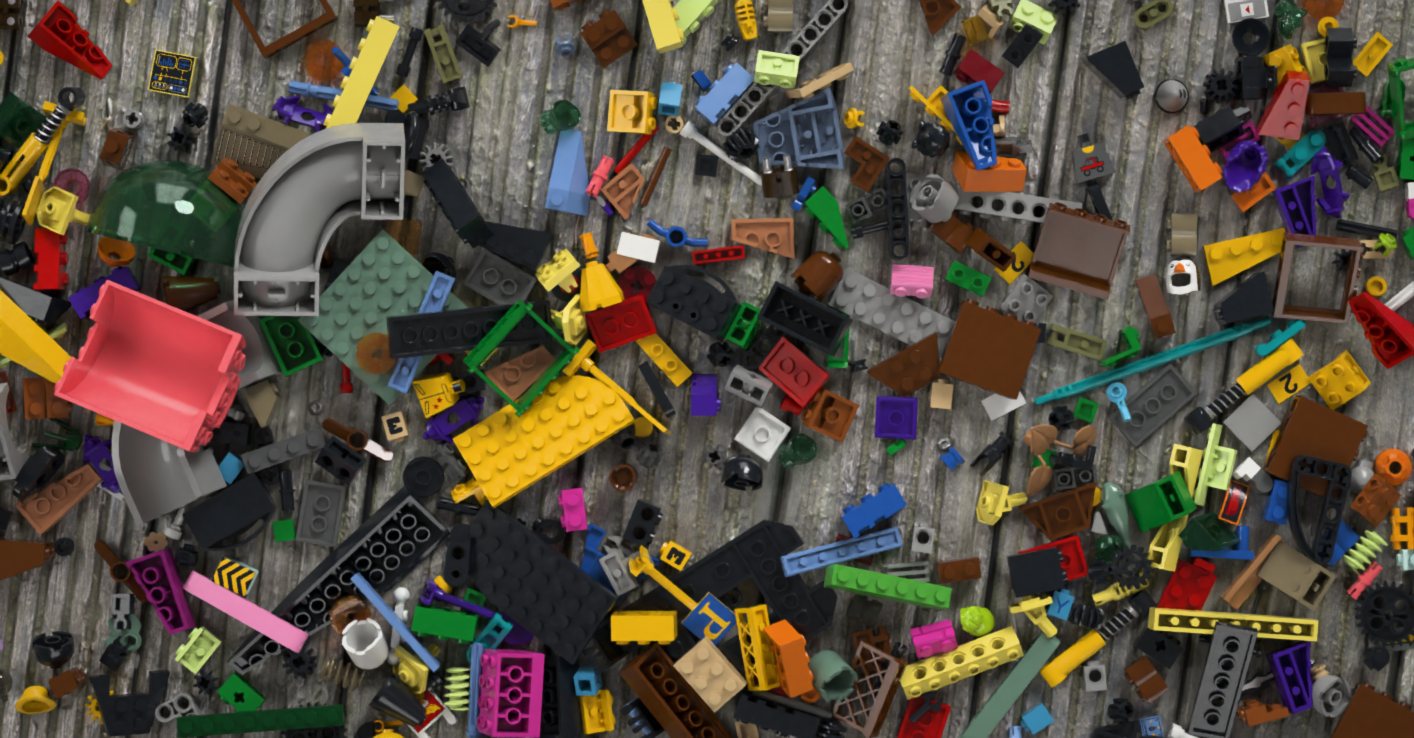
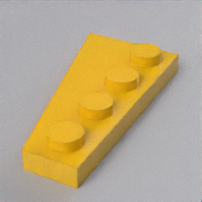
[1203,228,1286,286]

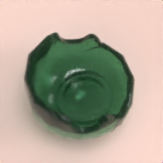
[1092,534,1124,562]

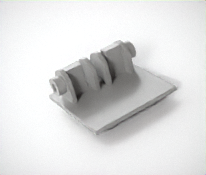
[1000,274,1053,323]

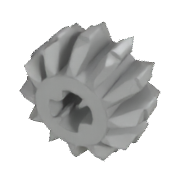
[419,142,455,171]

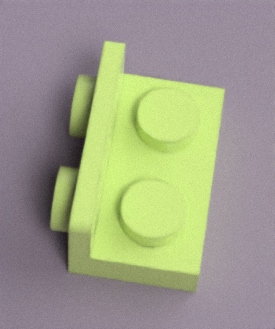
[754,50,800,88]

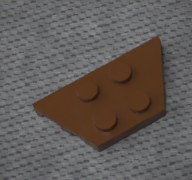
[867,331,940,397]
[1019,482,1096,541]

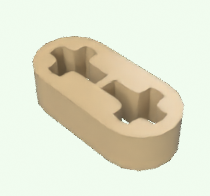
[1360,240,1393,259]

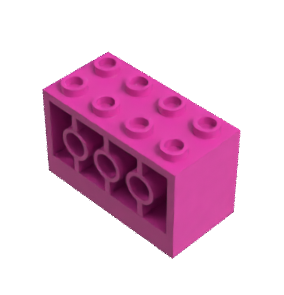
[477,649,545,737]

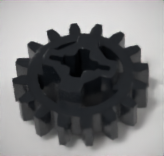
[1108,545,1155,590]

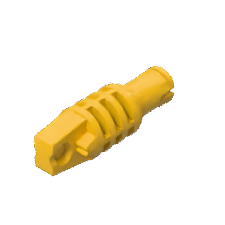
[734,0,757,41]

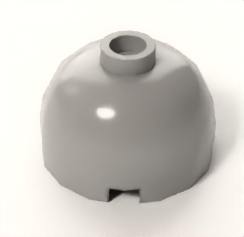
[1312,675,1351,718]

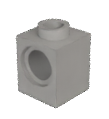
[910,522,935,554]
[1082,660,1107,692]

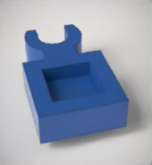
[791,176,817,212]

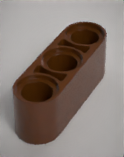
[1305,92,1366,115]

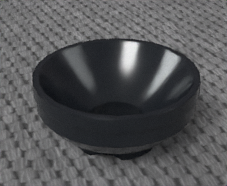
[1232,18,1270,56]
[422,252,456,278]

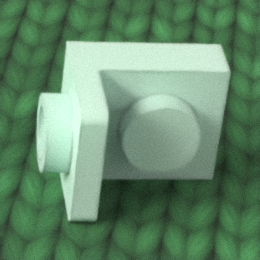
[1396,549,1414,571]

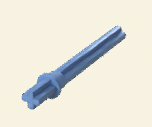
[288,80,399,112]
[465,642,483,738]

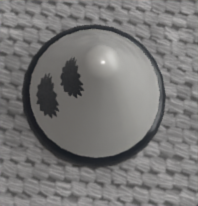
[1155,79,1189,114]

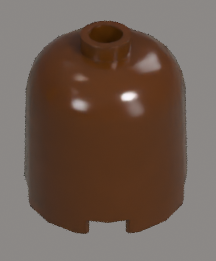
[791,251,844,303]

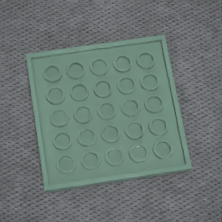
[298,229,468,405]

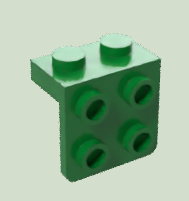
[1098,326,1142,368]

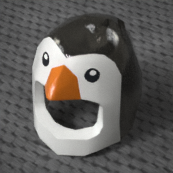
[1166,255,1201,295]

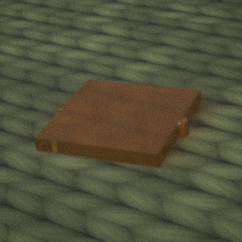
[386,218,422,258]

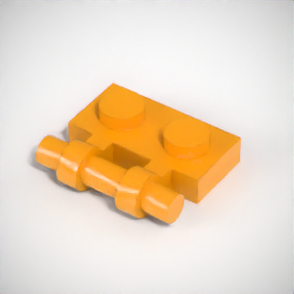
[1390,507,1414,550]

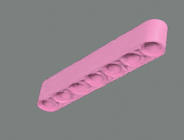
[183,570,309,653]

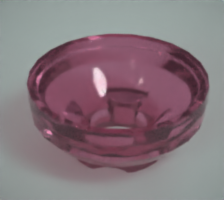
[52,168,91,205]

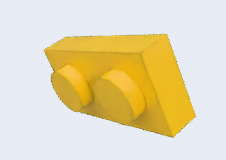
[1353,32,1393,77]

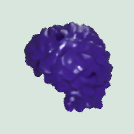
[1222,140,1268,193]

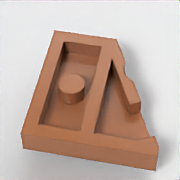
[600,163,645,220]

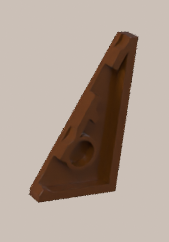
[919,0,961,36]

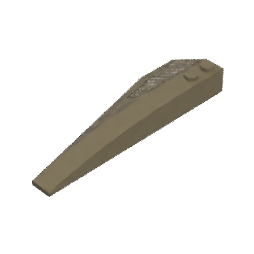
[211,104,425,197]

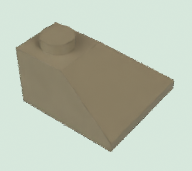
[242,379,280,428]

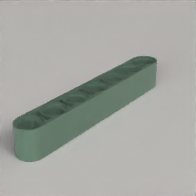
[958,630,1061,738]

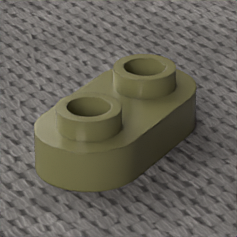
[1133,0,1173,29]

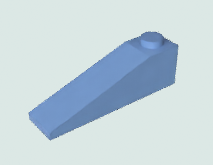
[545,128,591,216]

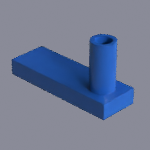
[1188,526,1254,560]

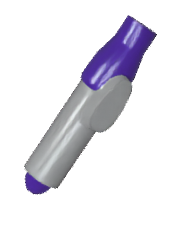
[589,179,614,216]

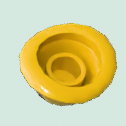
[15,685,57,714]

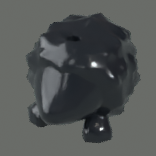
[911,120,950,158]

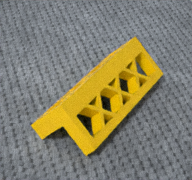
[734,604,780,691]

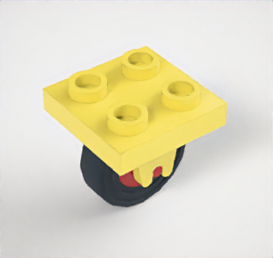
[535,248,581,302]

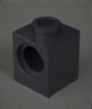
[455,369,487,393]

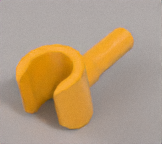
[507,15,537,29]
[374,719,404,732]

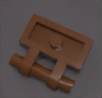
[851,625,891,674]

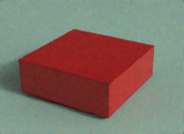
[1191,557,1216,573]

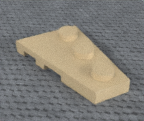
[784,62,854,100]

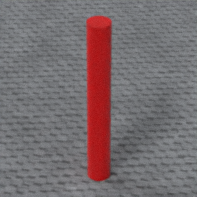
[613,125,659,174]

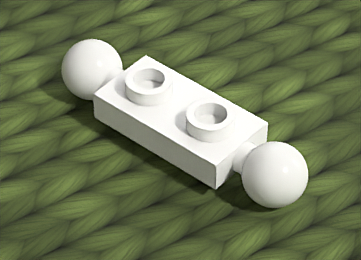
[386,587,410,665]

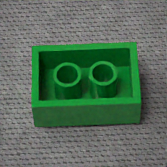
[259,316,326,377]
[411,603,480,644]

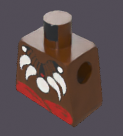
[100,128,136,171]

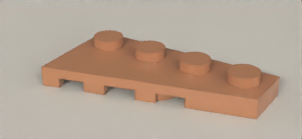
[15,464,103,536]

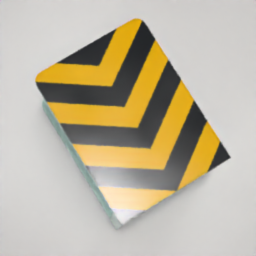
[212,556,259,596]

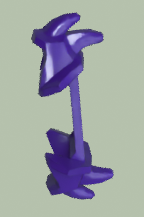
[272,96,333,132]
[1310,147,1350,219]
[423,395,485,444]
[83,433,123,495]

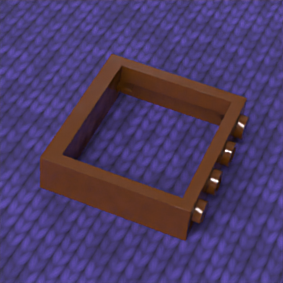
[232,0,338,59]
[1272,233,1364,324]

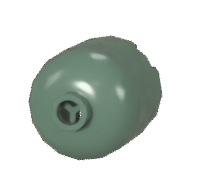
[808,650,858,702]

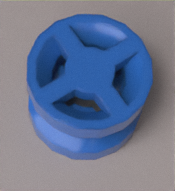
[940,446,965,472]

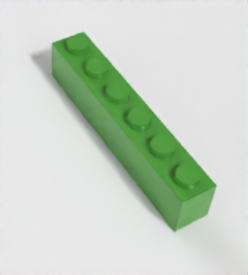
[824,564,952,611]

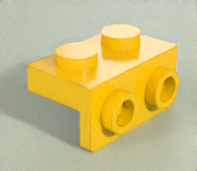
[1263,44,1307,87]
[579,689,616,734]

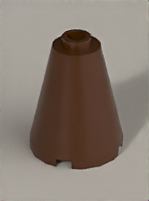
[162,276,221,312]

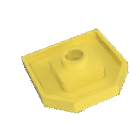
[36,186,92,235]
[550,294,588,345]
[976,480,1027,525]
[1008,594,1058,638]
[392,644,441,694]

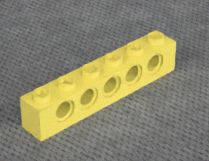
[900,626,1024,700]

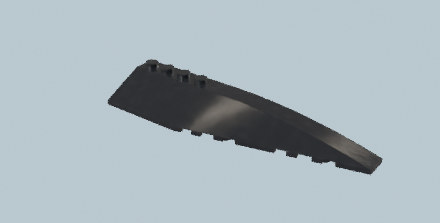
[227,485,450,675]

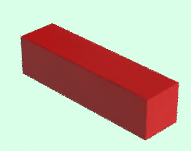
[692,245,745,265]

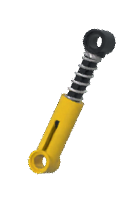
[0,87,86,196]
[1184,337,1304,435]
[1039,588,1157,688]

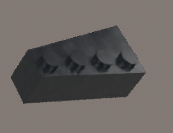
[478,221,554,272]

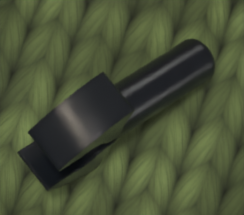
[909,691,943,723]

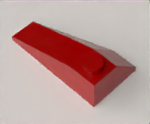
[27,0,112,80]
[1348,291,1414,369]

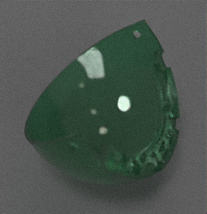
[86,160,246,267]

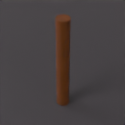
[639,146,672,206]

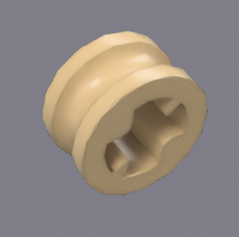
[665,116,684,134]
[1310,664,1329,681]

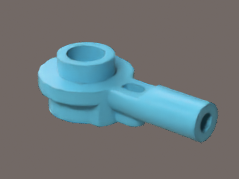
[1106,382,1132,422]

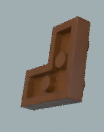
[844,135,890,193]

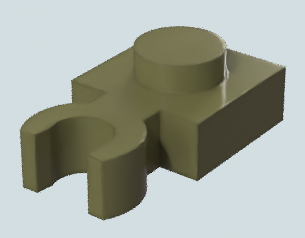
[988,0,1013,22]
[1371,154,1400,193]

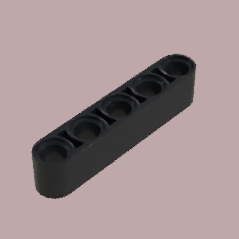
[885,158,909,261]

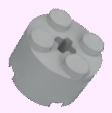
[910,174,960,223]

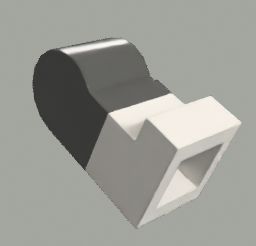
[1232,457,1273,495]

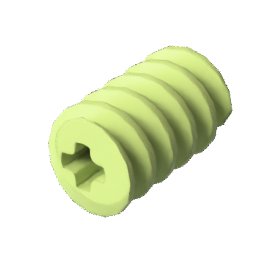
[1342,530,1388,575]
[443,667,470,710]

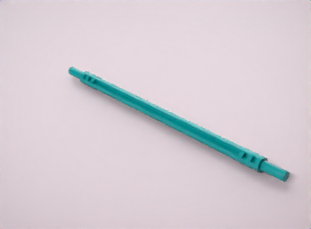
[1034,316,1271,406]

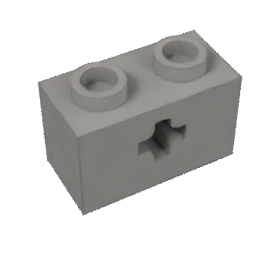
[724,364,774,407]

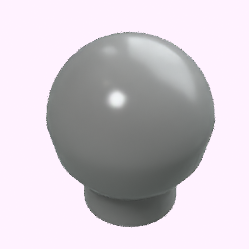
[1349,460,1374,494]

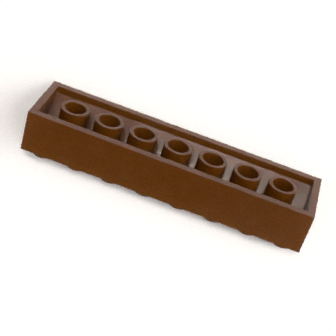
[619,642,733,738]

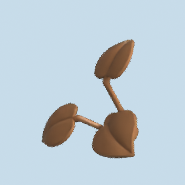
[1023,425,1097,496]

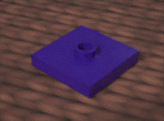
[875,396,918,440]

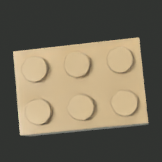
[673,635,747,713]

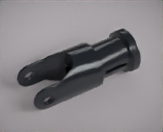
[970,432,1014,476]

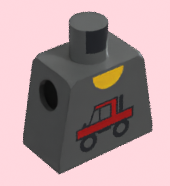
[1071,133,1116,184]

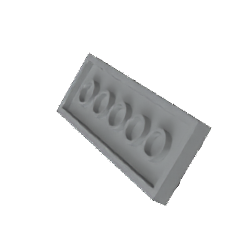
[828,268,955,359]

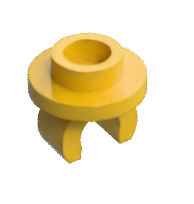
[1317,17,1339,37]
[843,108,865,129]

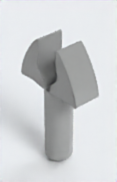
[604,536,639,557]

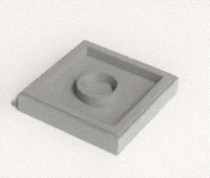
[1222,393,1281,452]

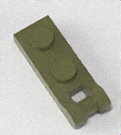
[424,23,463,84]
[1046,324,1107,361]

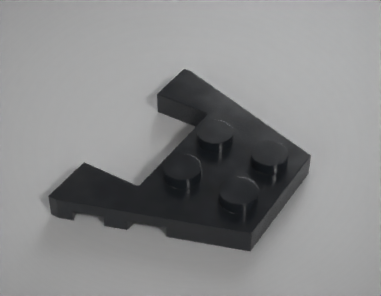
[89,670,170,737]

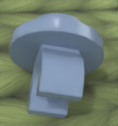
[555,34,576,57]

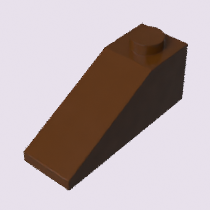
[1135,274,1176,339]

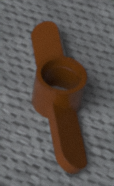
[322,418,393,462]
[94,540,148,603]

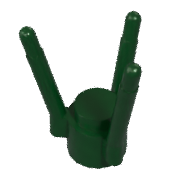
[32,418,83,452]

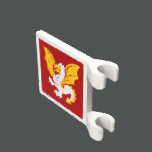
[407,689,458,738]

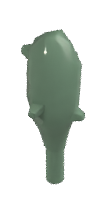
[1100,481,1135,557]

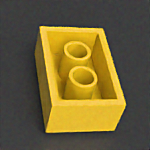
[611,611,677,645]

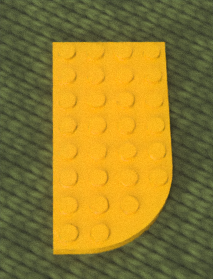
[453,375,636,508]

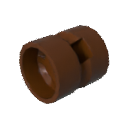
[609,464,637,491]

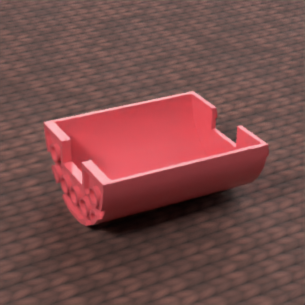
[54,280,246,452]

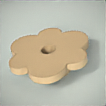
[144,532,168,552]

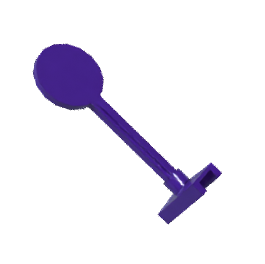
[419,578,534,645]

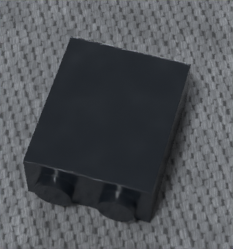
[1006,546,1068,598]

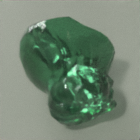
[1274,0,1308,40]
[539,100,581,135]
[777,433,818,469]

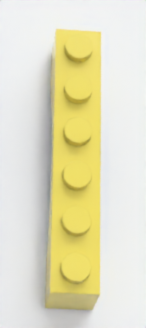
[1148,444,1203,572]

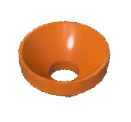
[97,235,136,267]
[1373,448,1412,486]

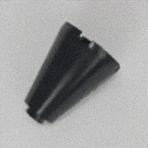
[369,673,427,727]

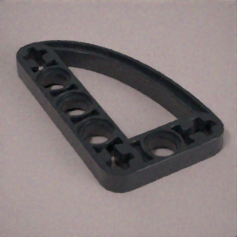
[1287,454,1352,564]

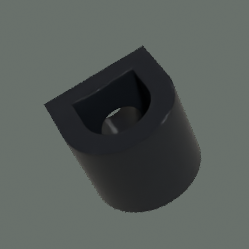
[1362,645,1390,672]

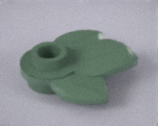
[105,614,142,651]

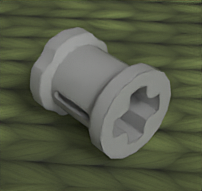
[123,109,145,129]

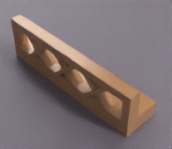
[1220,533,1289,610]

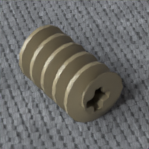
[319,656,367,692]

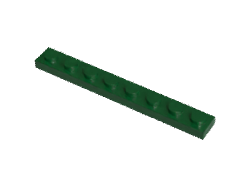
[176,704,345,738]

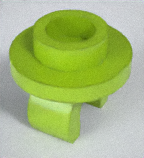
[1374,233,1397,256]

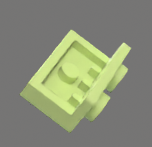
[1008,0,1059,45]
[175,626,223,675]

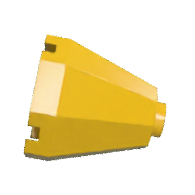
[580,260,625,312]

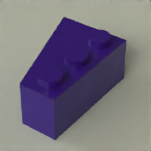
[1271,175,1316,249]
[68,266,142,320]
[691,374,721,416]
[1265,640,1313,714]

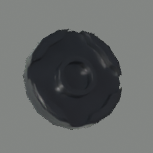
[403,456,445,498]

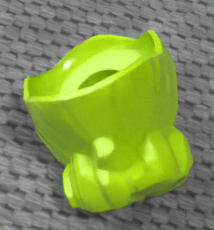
[959,606,995,638]

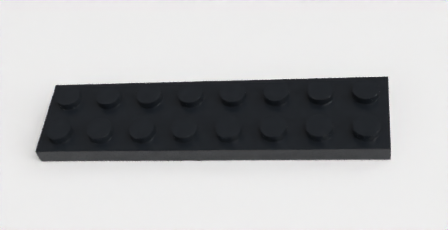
[386,300,553,359]

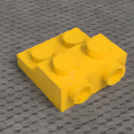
[607,90,658,135]

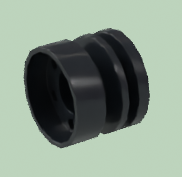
[0,196,26,245]

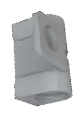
[599,549,654,596]

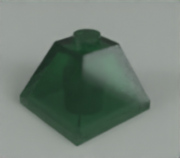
[0,91,48,149]
[1178,511,1241,551]

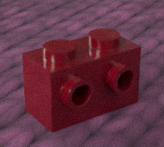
[953,49,1004,93]

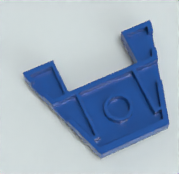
[581,523,661,606]

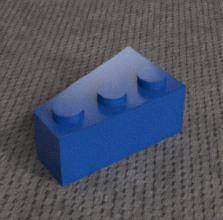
[840,482,907,538]

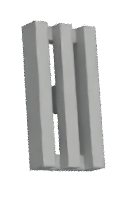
[887,561,930,582]

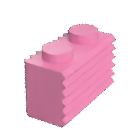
[890,264,934,298]

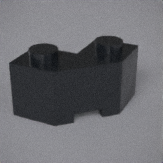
[1324,28,1357,87]

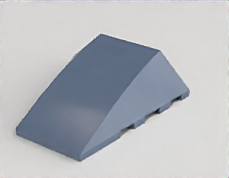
[753,87,844,169]

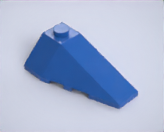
[940,80,997,171]

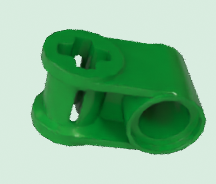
[1379,80,1406,117]

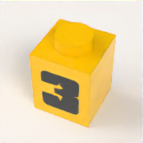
[659,540,692,571]

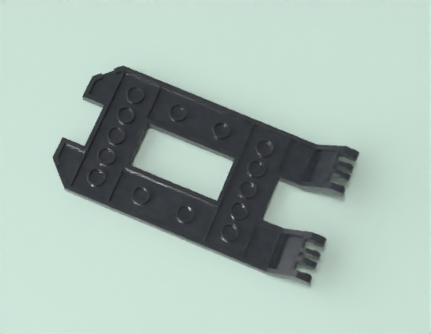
[583,519,838,738]

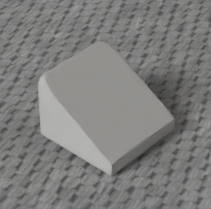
[1090,511,1107,535]

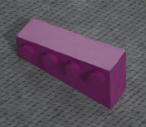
[125,548,196,635]

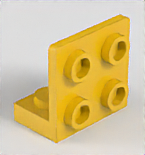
[1308,349,1371,410]

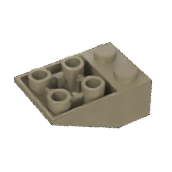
[1257,540,1336,611]

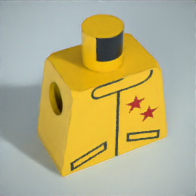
[412,372,466,418]

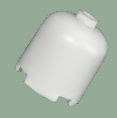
[342,618,389,670]

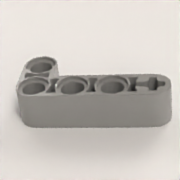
[155,692,215,738]

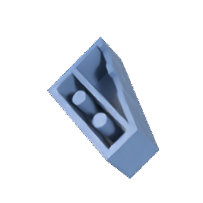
[695,63,754,126]

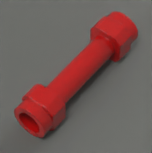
[340,362,353,393]

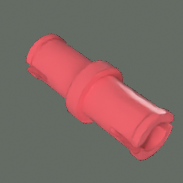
[585,155,615,198]
[1346,560,1383,600]

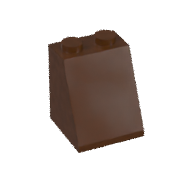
[0,538,56,581]

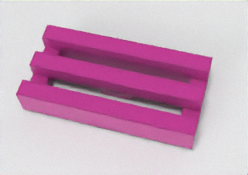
[1350,105,1394,147]
[1218,121,1261,159]

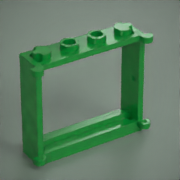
[1387,58,1414,140]
[463,300,580,417]

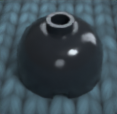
[721,454,763,491]
[32,631,74,669]

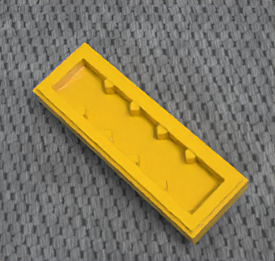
[636,333,693,387]

